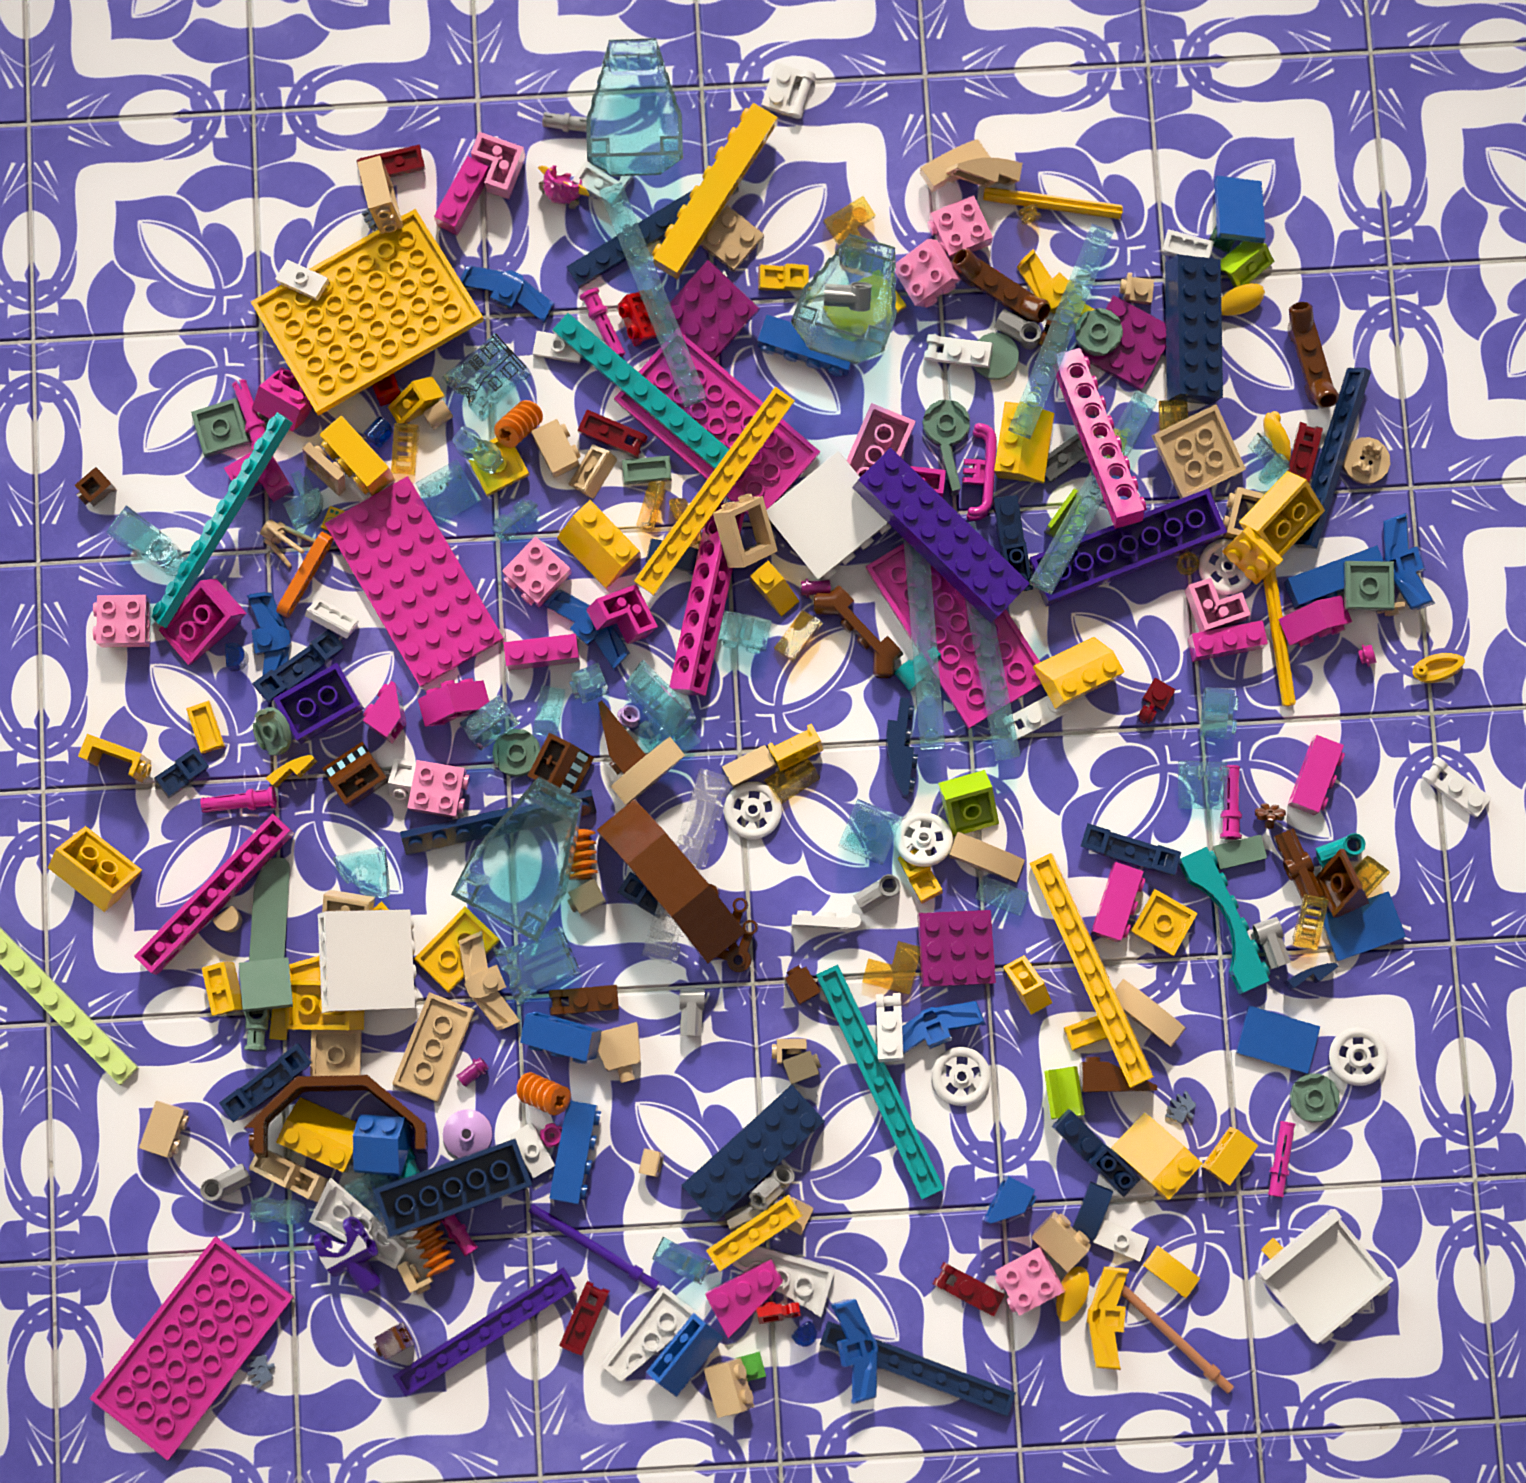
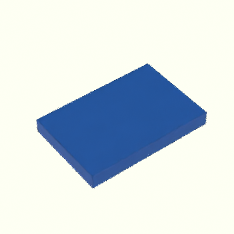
[1214,175,1266,243]
[1319,891,1406,962]
[1236,1005,1321,1074]

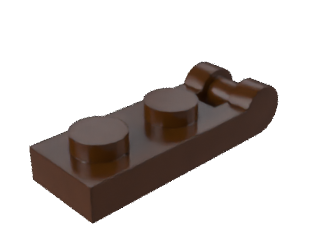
[548,985,619,1015]

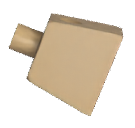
[598,1022,641,1083]

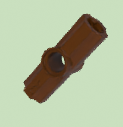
[1273,828,1324,904]

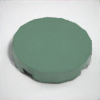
[1075,308,1123,356]
[973,332,1019,380]
[922,399,970,447]
[253,707,291,756]
[492,728,541,777]
[1289,1073,1340,1122]

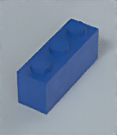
[520,1012,602,1064]
[647,1313,724,1397]

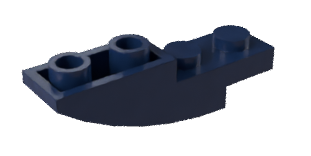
[993,494,1033,592]
[886,697,918,798]
[1051,1109,1141,1197]

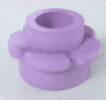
[617,705,641,728]

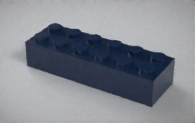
[1165,254,1223,405]
[681,1084,825,1223]
[372,1138,532,1239]

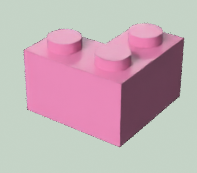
[471,132,526,199]
[1184,578,1251,632]

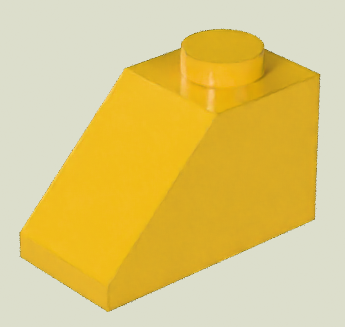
[388,376,444,427]
[750,561,799,617]
[1003,955,1052,1015]

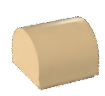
[423,400,453,430]
[213,906,242,933]
[638,1148,665,1177]

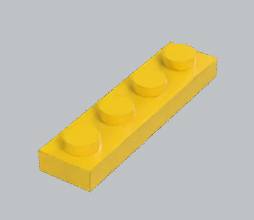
[706,1195,803,1272]

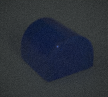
[363,416,394,449]
[225,643,249,671]
[791,1320,817,1347]

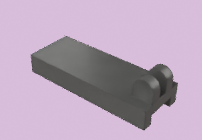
[1046,433,1098,483]

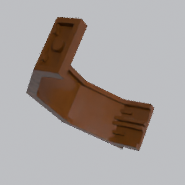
[597,799,746,963]
[244,1075,428,1158]

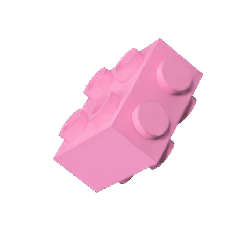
[927,195,993,261]
[892,239,961,308]
[502,536,572,607]
[93,595,150,648]
[407,760,470,819]
[995,1247,1065,1316]

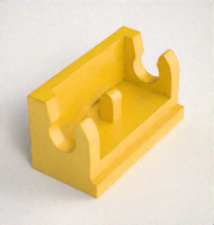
[768,724,824,772]
[201,962,243,1016]
[1201,1127,1259,1186]

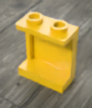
[78,734,152,783]

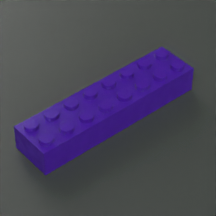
[852,447,1030,623]
[1029,488,1227,607]

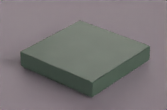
[191,398,251,458]
[1344,561,1395,611]
[239,957,293,1012]

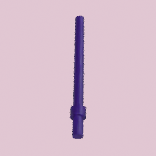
[528,1203,659,1291]

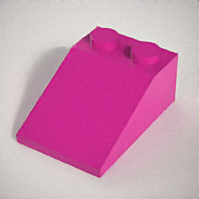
[158,578,246,665]

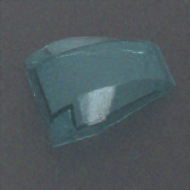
[586,38,683,176]
[791,234,897,365]
[451,777,583,942]

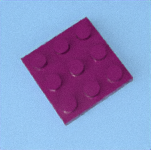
[661,260,760,361]
[1082,295,1166,391]
[917,910,996,987]

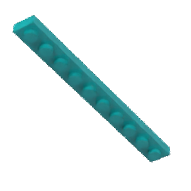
[552,313,748,470]
[151,412,293,628]
[816,964,944,1199]

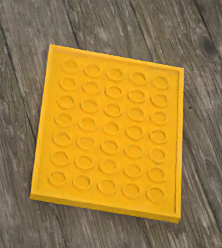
[251,209,484,416]

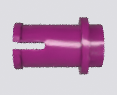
[801,579,831,598]
[456,1057,489,1087]

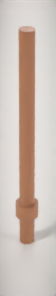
[1121,1284,1234,1394]

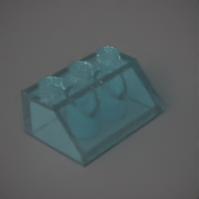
[624,660,697,741]

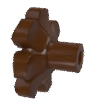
[1255,803,1286,829]

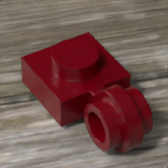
[1137,678,1176,724]

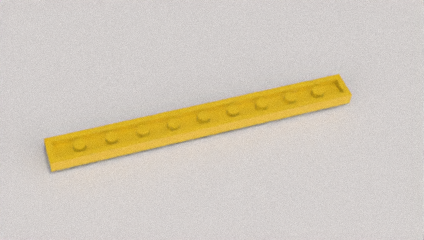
[634,387,795,596]
[1029,853,1154,1088]

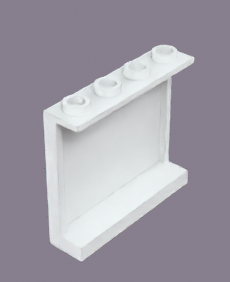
[767,451,892,580]
[318,910,418,1013]
[1255,1209,1393,1344]

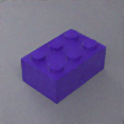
[273,663,364,744]

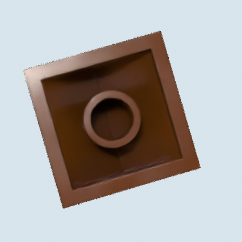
[1316,849,1369,917]

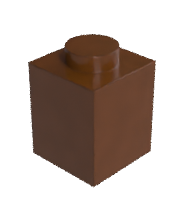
[785,965,821,1005]

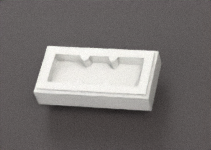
[1161,229,1214,258]
[276,260,329,301]
[533,331,581,364]
[305,598,360,639]
[510,1122,555,1178]
[1093,1219,1149,1261]

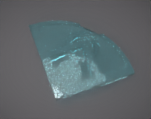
[333,846,390,897]

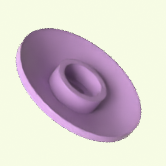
[443,1109,492,1158]

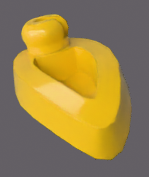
[1221,283,1265,316]
[1263,411,1291,466]
[1412,653,1465,683]
[1056,1266,1090,1322]

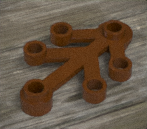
[710,884,758,972]

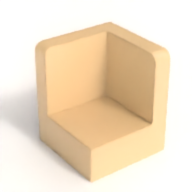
[786,1197,813,1235]

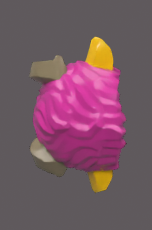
[538,165,590,209]

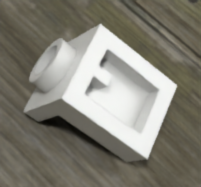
[388,759,416,800]

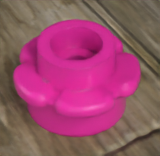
[1358,644,1377,667]
[540,1123,562,1148]

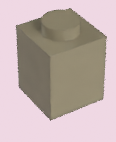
[567,879,606,916]
[782,1050,822,1084]

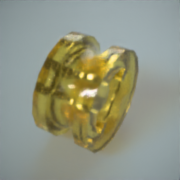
[1018,204,1042,224]
[1176,552,1199,575]

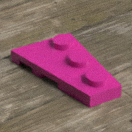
[705,1259,783,1338]

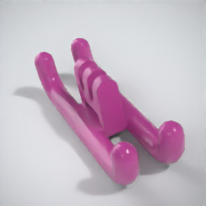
[962,423,997,521]

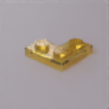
[823,196,876,261]
[862,941,920,995]

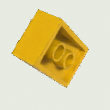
[285,980,365,1030]
[1111,1112,1203,1200]

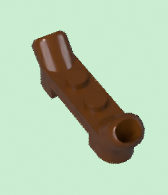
[952,248,1051,323]
[1287,302,1339,409]
[814,585,904,679]

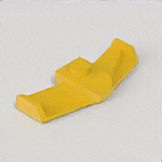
[1016,249,1095,326]
[1087,1267,1129,1370]

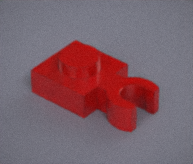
[757,1302,801,1324]

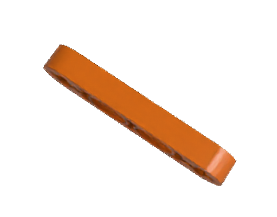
[276,532,334,618]

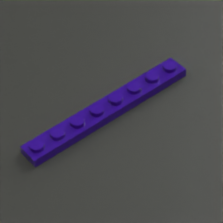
[393,1267,577,1397]

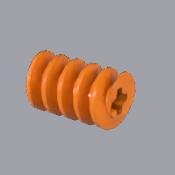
[494,400,543,448]
[565,829,598,881]
[517,1072,571,1115]
[412,1221,455,1278]

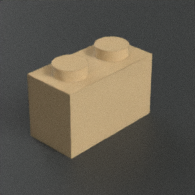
[531,419,581,478]
[139,1101,190,1158]
[1031,1211,1091,1272]
[704,1358,755,1418]

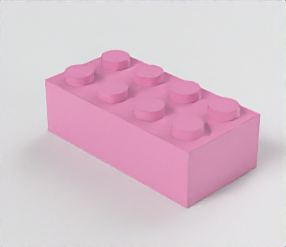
[846,403,916,477]

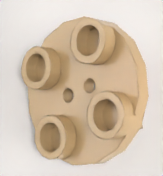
[1342,437,1390,485]

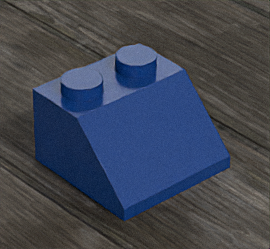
[353,1114,414,1176]
[983,1176,1037,1224]

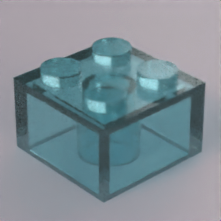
[838,798,903,865]

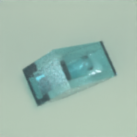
[652,1237,713,1285]

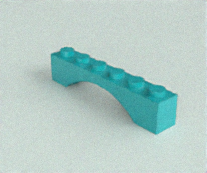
[1178,847,1270,994]

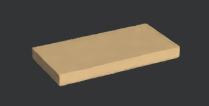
[392,992,475,1102]

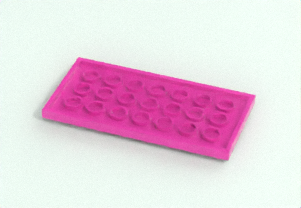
[614,329,820,516]
[324,476,504,688]
[865,542,1042,729]
[89,1236,294,1461]

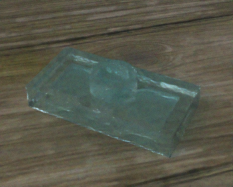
[533,685,566,736]
[974,875,1029,916]

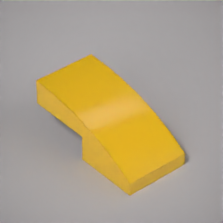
[758,263,809,291]
[266,755,318,788]
[897,848,943,904]
[1143,1246,1201,1298]

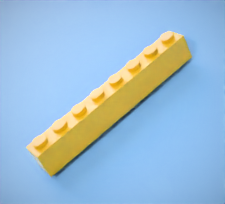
[652,103,777,280]

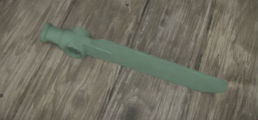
[244,857,290,1052]

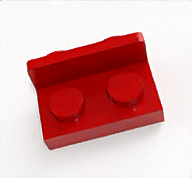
[618,290,667,346]

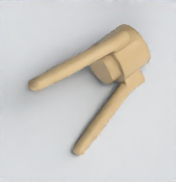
[260,519,316,568]

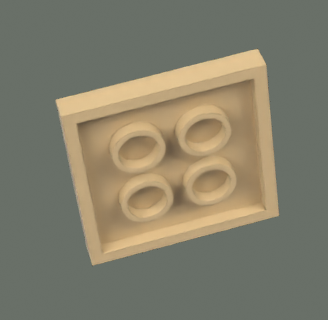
[1151,404,1246,499]

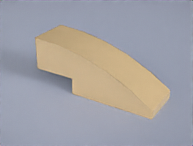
[920,139,991,193]
[946,157,1023,188]
[611,737,685,805]
[948,832,1025,883]
[1115,978,1186,1047]
[248,1150,329,1202]

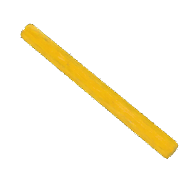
[983,187,1123,219]
[1263,568,1296,707]

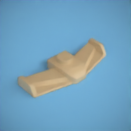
[459,931,520,1031]

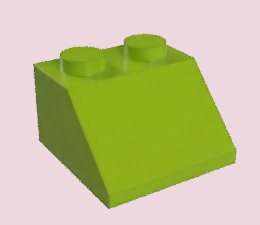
[938,770,999,837]

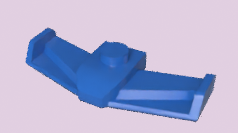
[460,265,555,324]
[1383,513,1436,610]
[543,589,630,670]
[247,592,292,676]
[895,1001,986,1062]
[830,1299,878,1404]

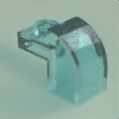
[283,470,324,530]

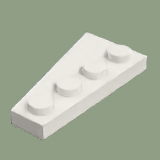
[309,1178,408,1269]
[732,1246,835,1317]
[601,1285,702,1381]

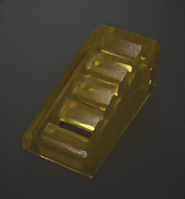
[391,423,420,475]
[1292,894,1329,950]

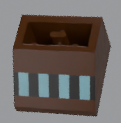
[527,733,594,796]
[322,741,389,808]

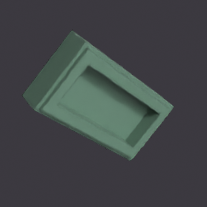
[939,444,961,496]
[622,456,672,485]
[1213,835,1267,870]

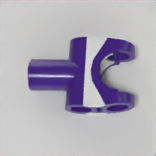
[314,1216,381,1293]

